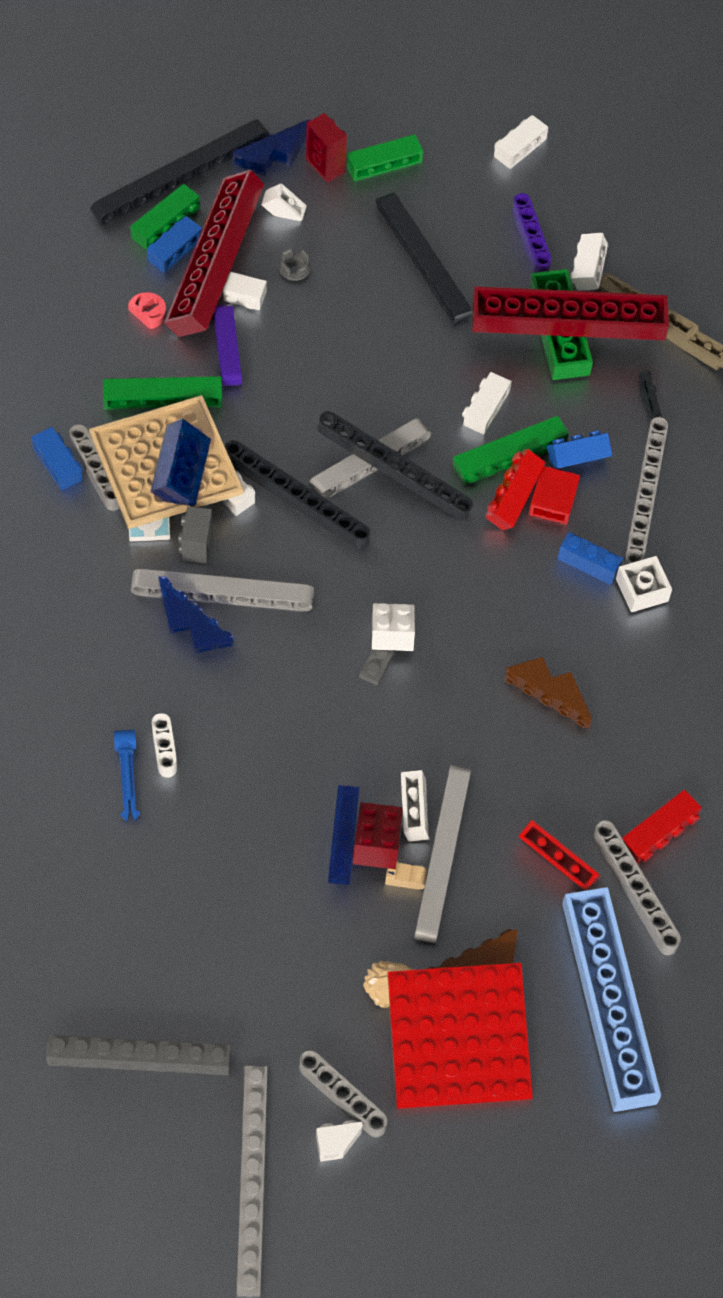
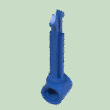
[114,729,140,821]

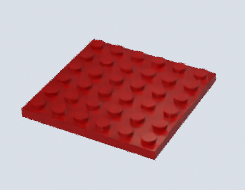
[387,963,533,1109]

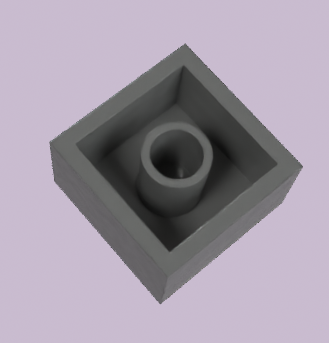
[178,506,212,565]

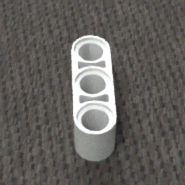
[152,713,177,777]

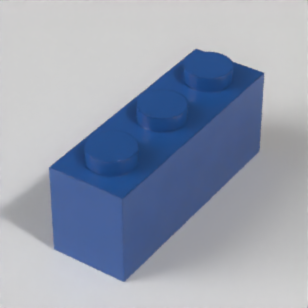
[147,216,203,273]
[31,427,84,491]
[547,430,612,469]
[557,532,623,585]

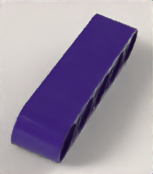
[512,193,552,273]
[214,305,242,387]

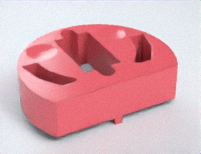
[128,292,166,329]

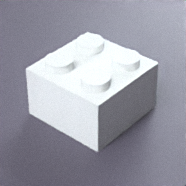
[616,556,672,612]
[372,603,415,651]

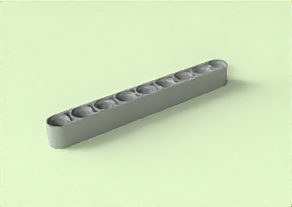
[623,417,668,565]
[131,569,314,611]
[414,765,471,944]

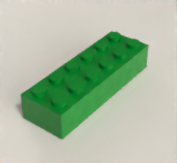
[528,269,593,380]

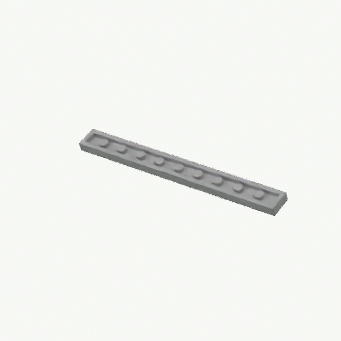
[237,1066,267,1297]

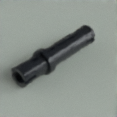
[638,370,662,421]

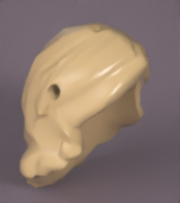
[363,961,414,1008]

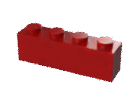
[485,449,546,530]
[622,789,702,864]
[518,820,601,891]

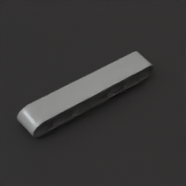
[309,418,431,499]
[593,820,681,955]

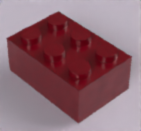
[305,113,347,183]
[352,802,403,869]

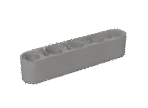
[69,424,120,511]
[299,1050,387,1137]

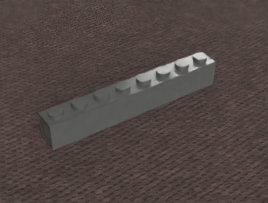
[46,1035,230,1075]

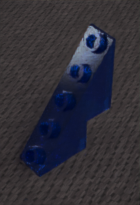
[233,119,310,176]
[158,576,235,654]
[328,785,360,885]

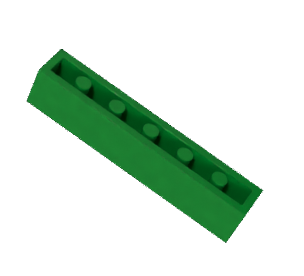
[103,376,222,410]
[452,416,569,485]

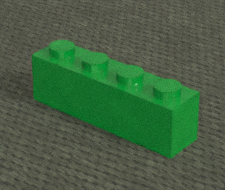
[346,134,423,181]
[130,184,200,250]

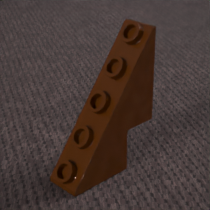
[504,657,592,729]
[427,929,518,969]

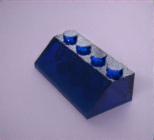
[150,418,211,507]

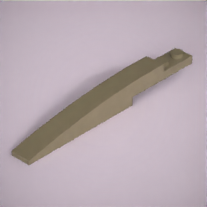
[599,272,723,370]

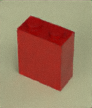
[529,466,580,525]

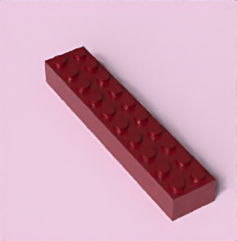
[164,170,264,337]
[472,286,669,341]

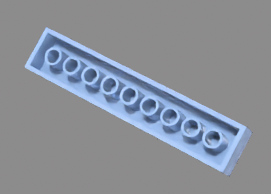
[562,887,661,1112]

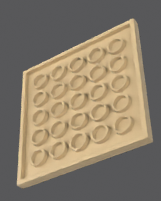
[89,396,243,529]

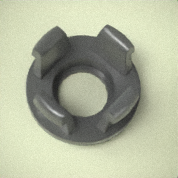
[279,248,310,281]

